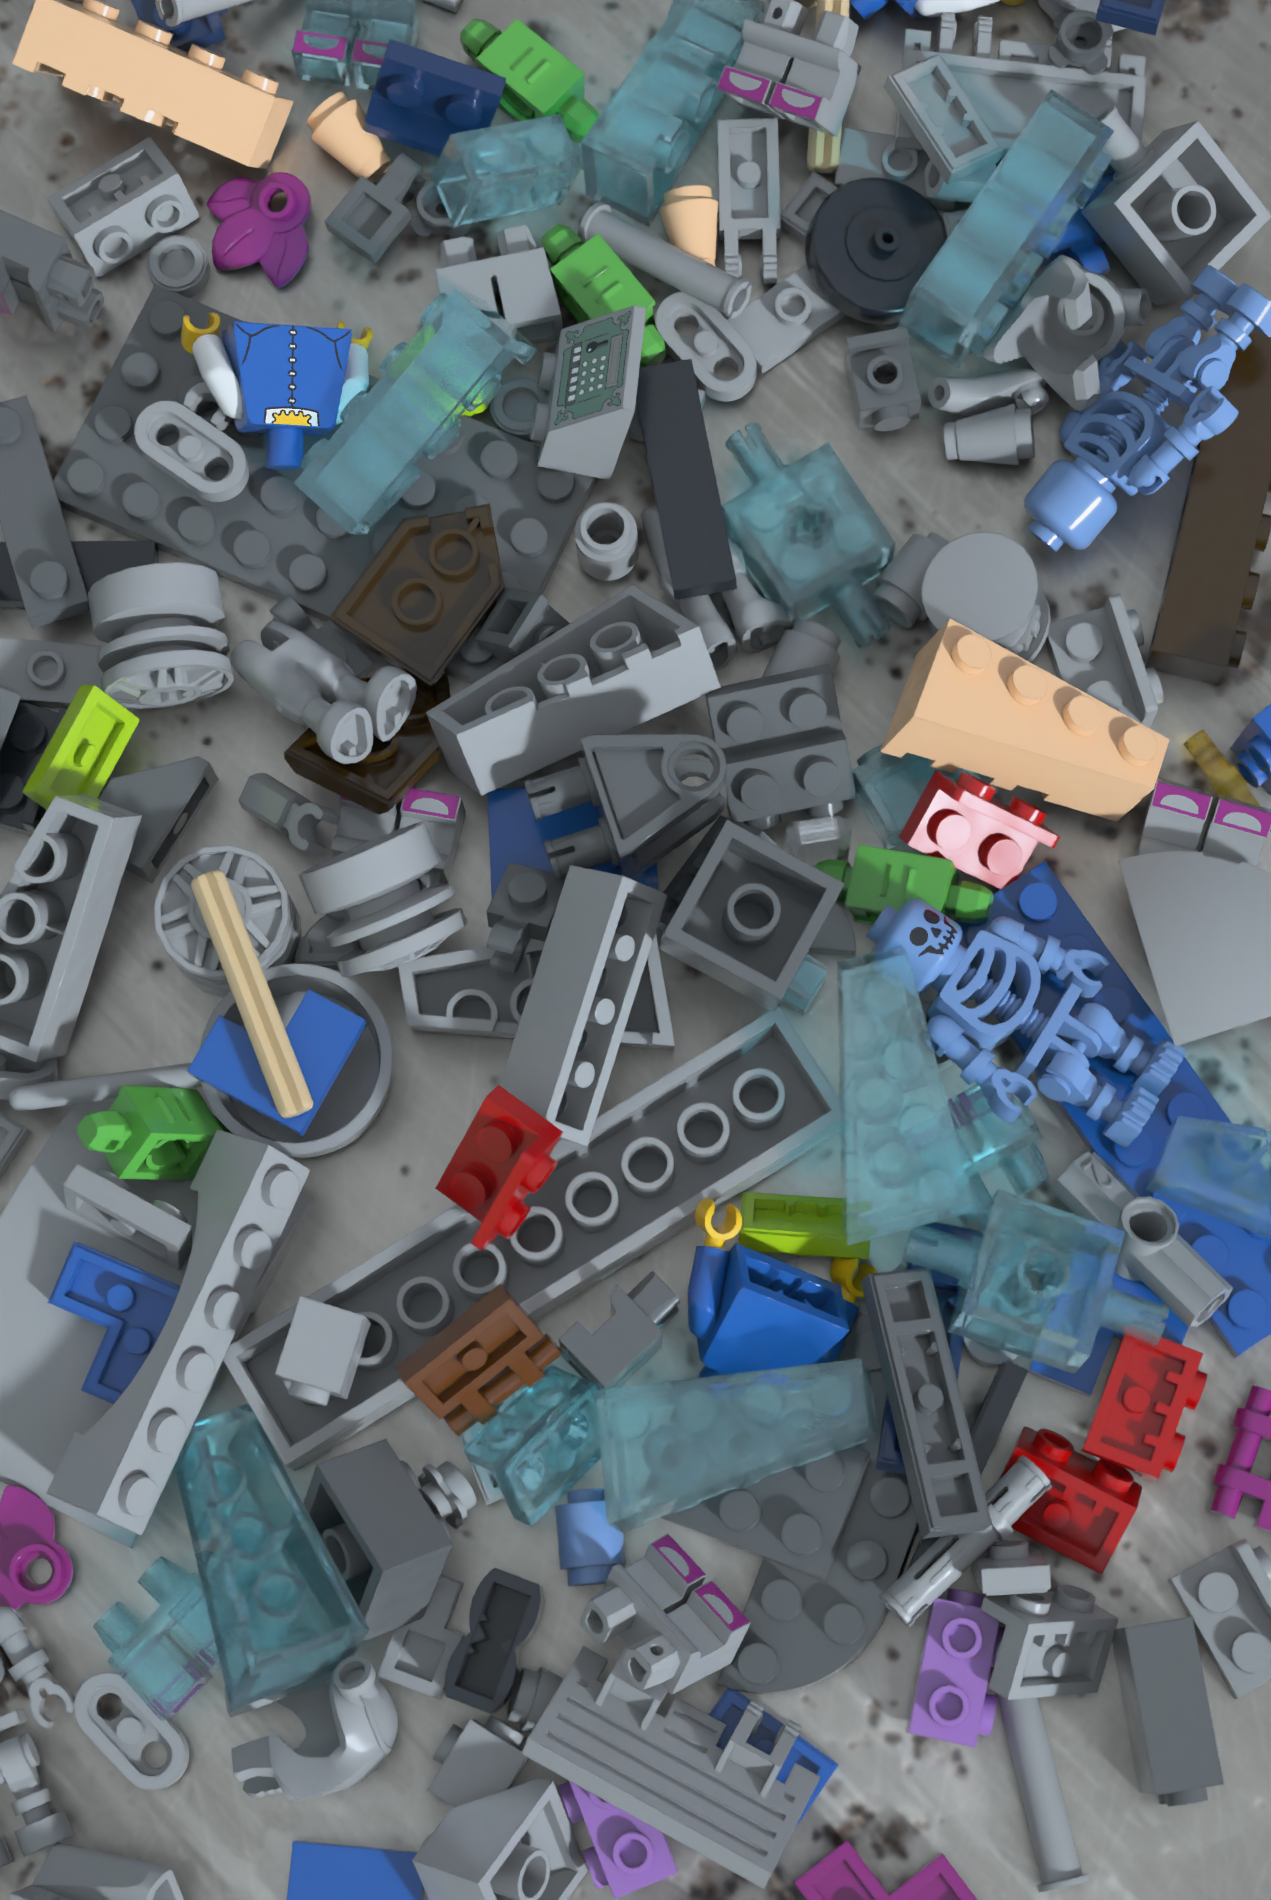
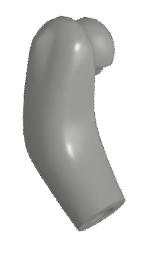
[928,368,1049,417]

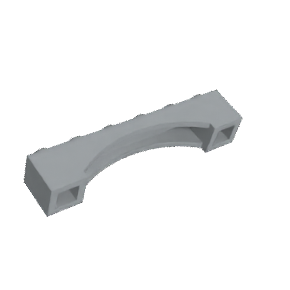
[46,1129,310,1536]

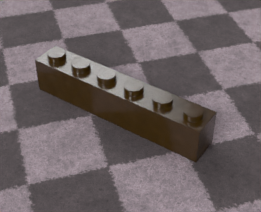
[1145,316,1271,686]

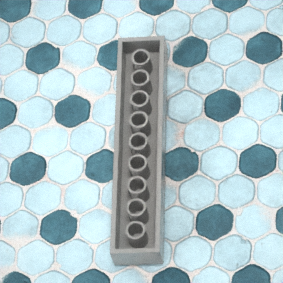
[223,1005,850,1471]

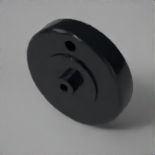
[805,177,952,324]

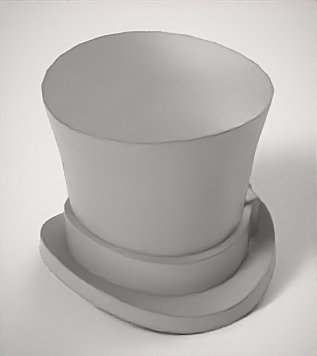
[921,531,1051,663]

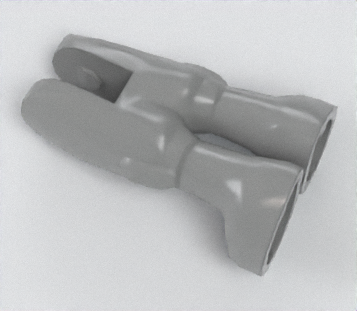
[641,505,793,671]
[231,620,417,764]

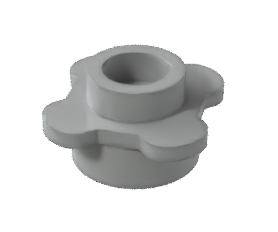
[418,1461,477,1529]

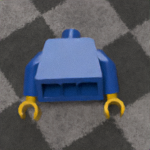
[688,1197,878,1398]

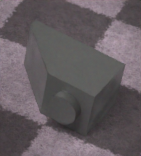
[97,756,218,884]

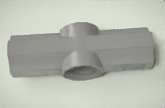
[1051,1151,1233,1328]

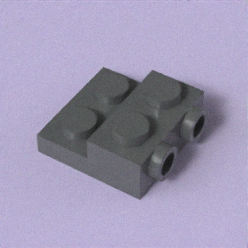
[705,664,857,830]

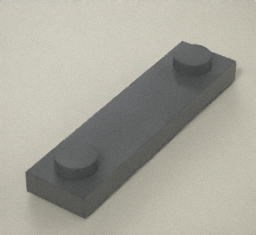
[0,395,90,629]
[861,1267,992,1539]

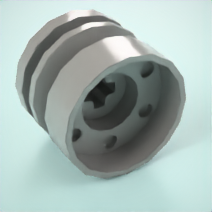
[88,562,235,709]
[298,821,468,977]
[154,845,302,998]

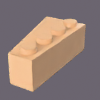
[12,0,294,169]
[880,618,1170,822]

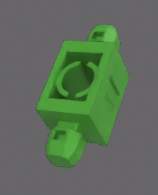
[460,19,602,144]
[541,224,666,368]
[816,844,994,925]
[77,1085,233,1181]

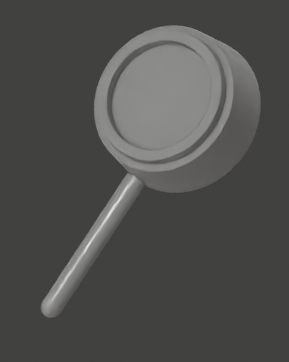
[8,963,393,1158]

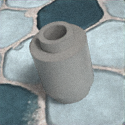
[574,502,639,581]
[872,533,950,628]
[761,619,841,678]

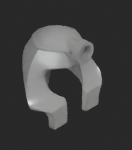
[982,255,1151,411]
[224,1655,398,1801]

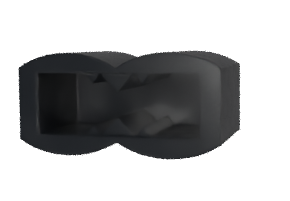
[445,1568,544,1714]

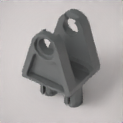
[524,734,727,881]

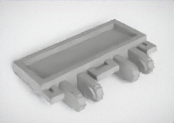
[894,12,1146,172]
[521,1645,820,1889]

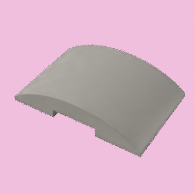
[0,1099,315,1549]

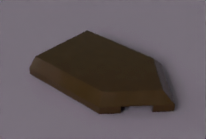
[329,504,505,688]
[284,670,451,815]

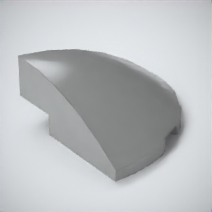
[1118,851,1271,1046]

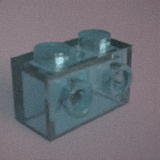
[431,114,582,227]

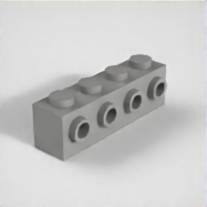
[500,865,667,1146]

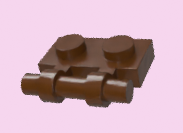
[396,1284,563,1437]

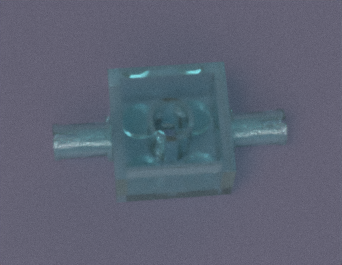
[722,422,896,648]
[902,1189,1169,1374]

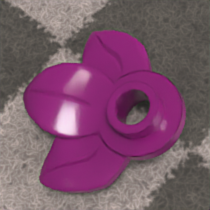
[206,172,311,288]
[0,1485,73,1610]

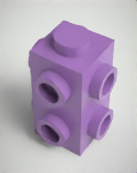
[905,1588,1005,1748]
[558,1781,679,1899]

